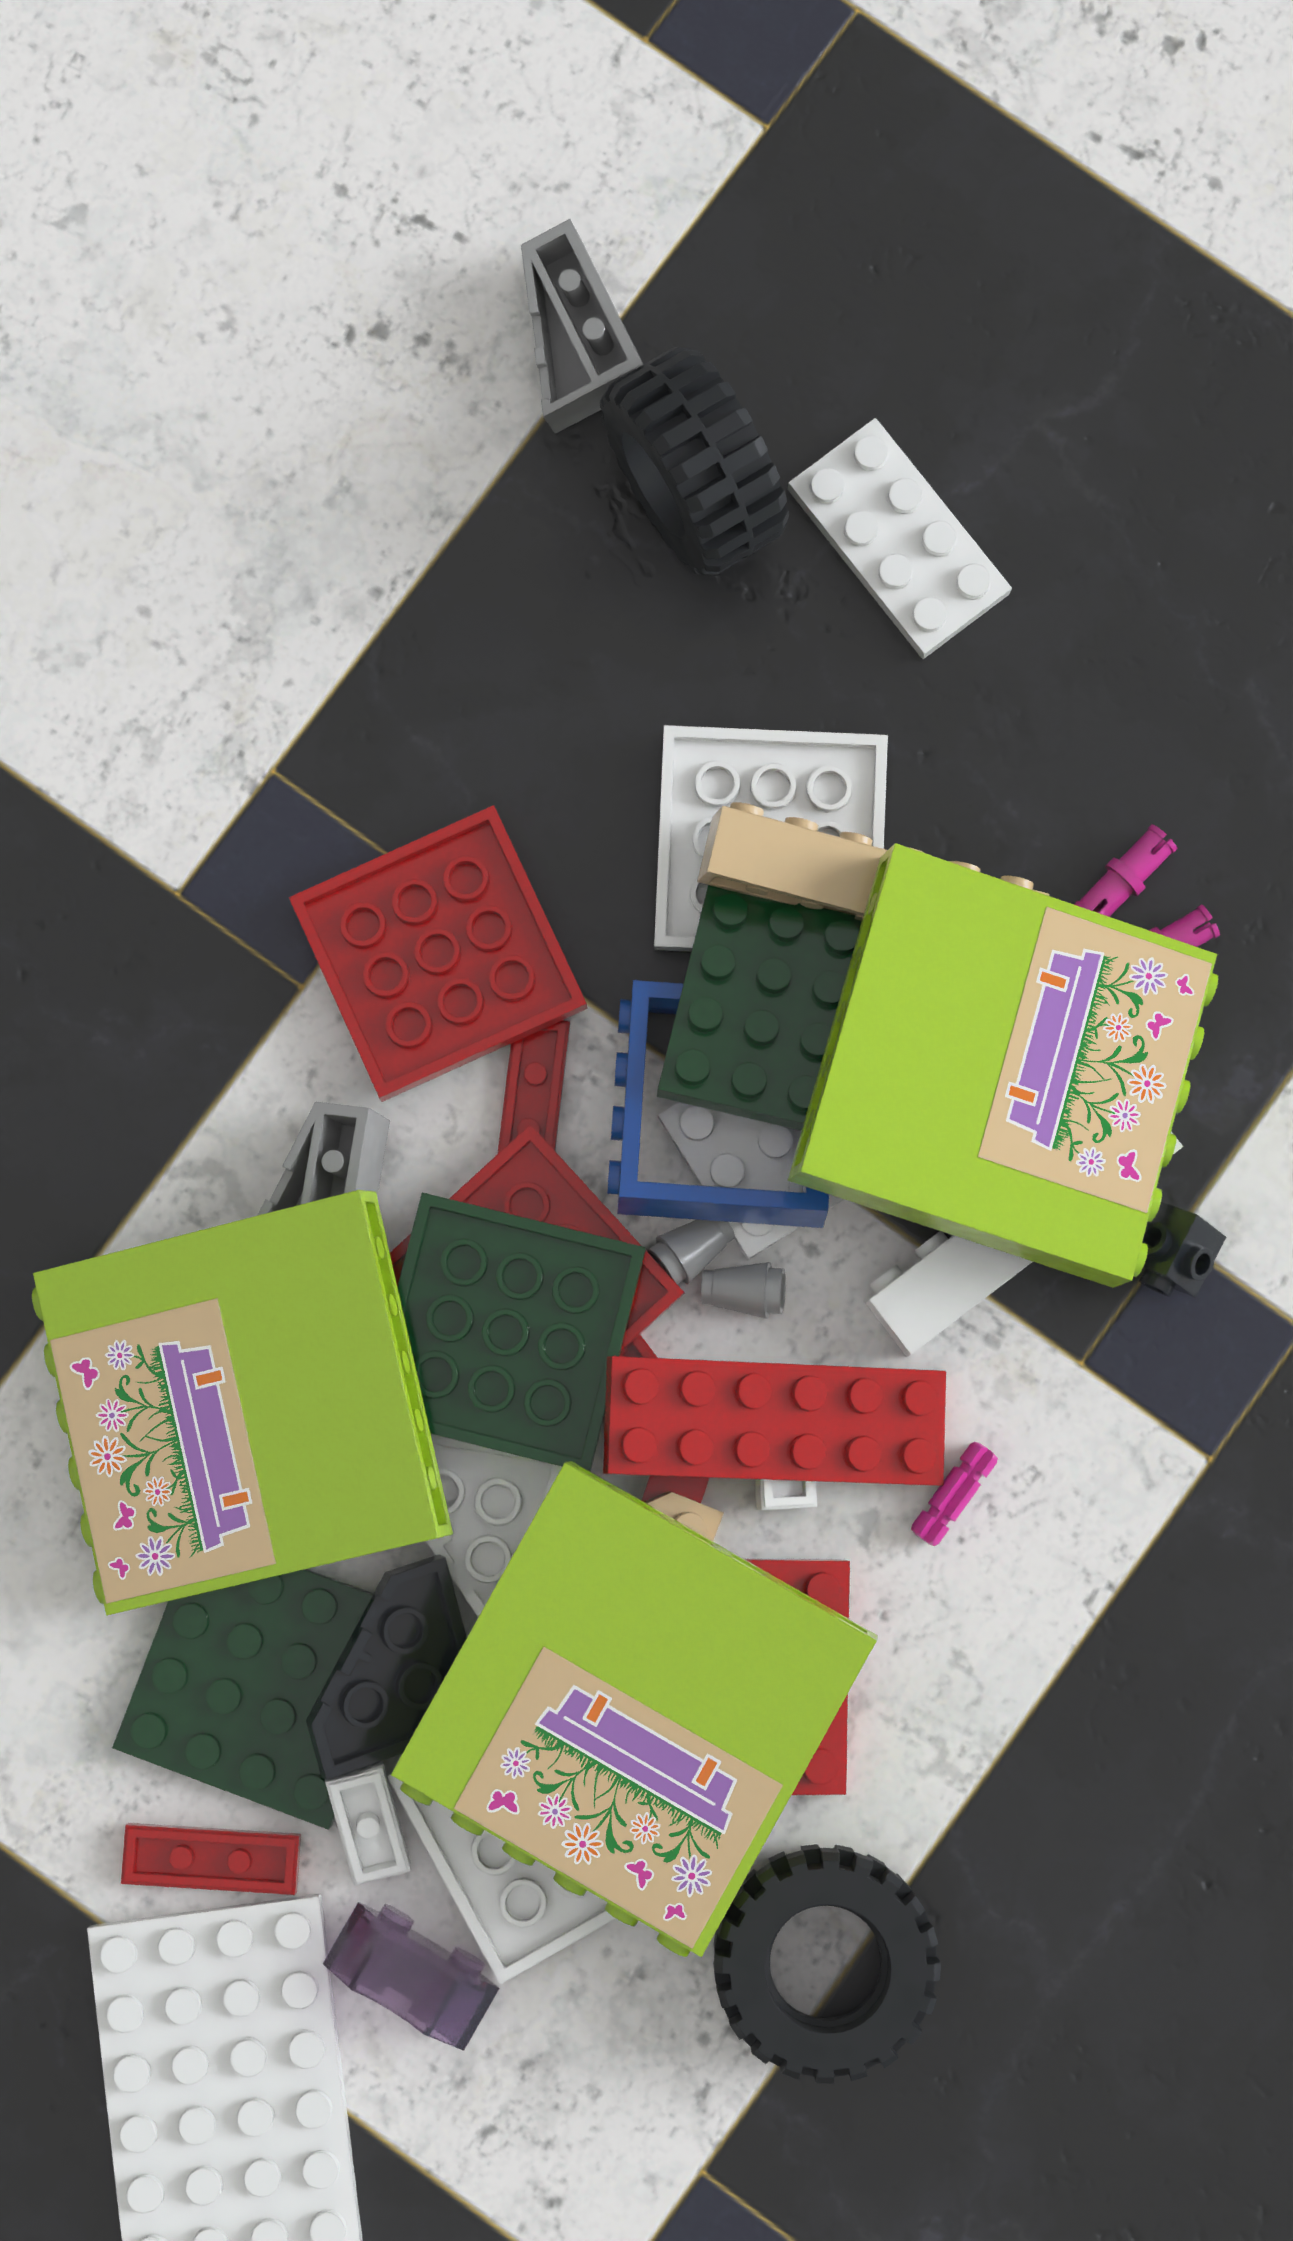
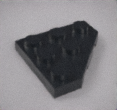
[306,1554,467,1780]

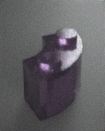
[323,1902,500,2051]

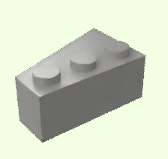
[521,219,644,434]
[257,1102,390,1216]

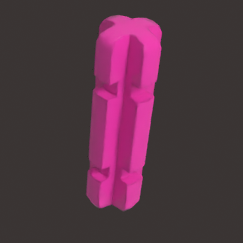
[911,1442,998,1546]

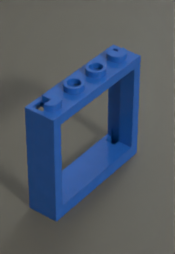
[607,980,829,1228]

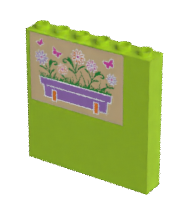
[787,843,1218,1288]
[32,1190,453,1616]
[391,1461,878,1957]

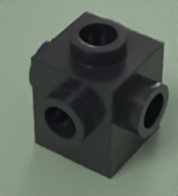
[1139,1202,1226,1297]

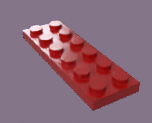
[603,1356,946,1486]

